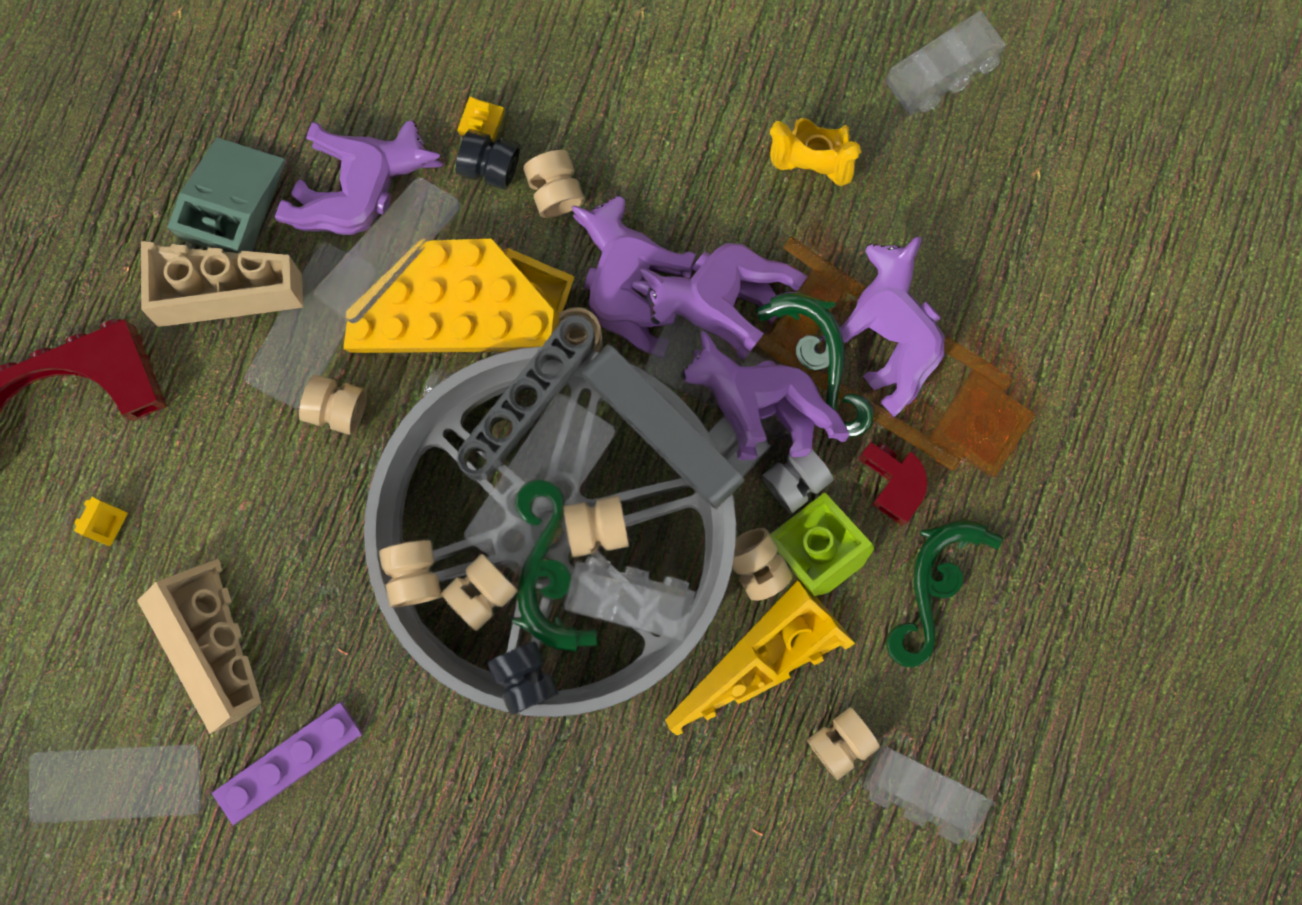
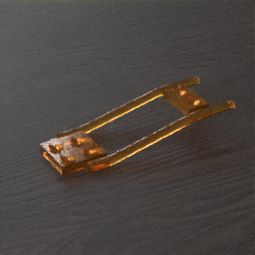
[749,236,1035,477]

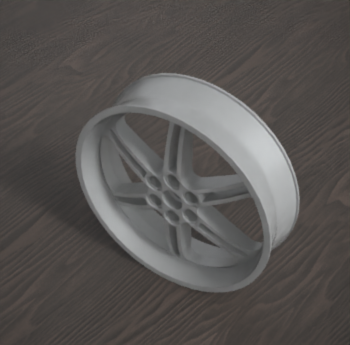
[364,347,736,717]

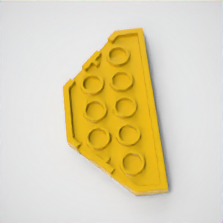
[343,239,560,353]

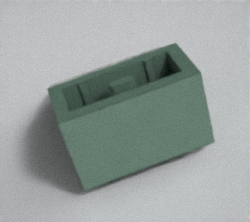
[167,137,286,253]

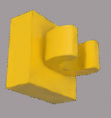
[457,97,505,142]
[74,497,128,547]

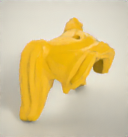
[770,118,862,186]

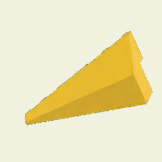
[665,580,855,736]

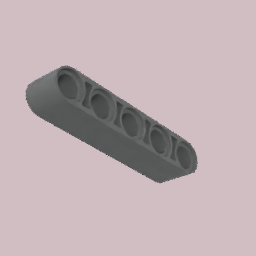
[457,315,595,481]
[579,344,745,509]

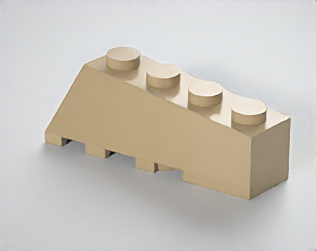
[141,241,303,327]
[137,558,261,734]

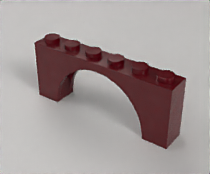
[0,319,168,421]

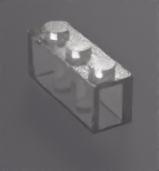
[886,10,1006,116]
[564,557,695,641]
[862,745,993,845]

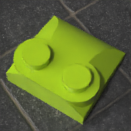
[770,492,874,597]

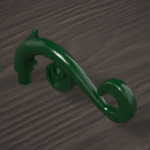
[756,292,875,437]
[511,479,597,651]
[886,520,1003,668]

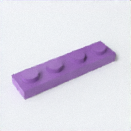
[212,702,364,825]

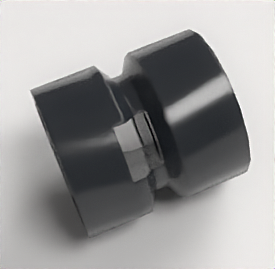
[455,129,520,190]
[487,641,559,716]

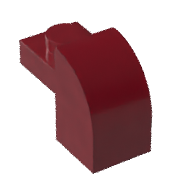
[857,442,927,527]

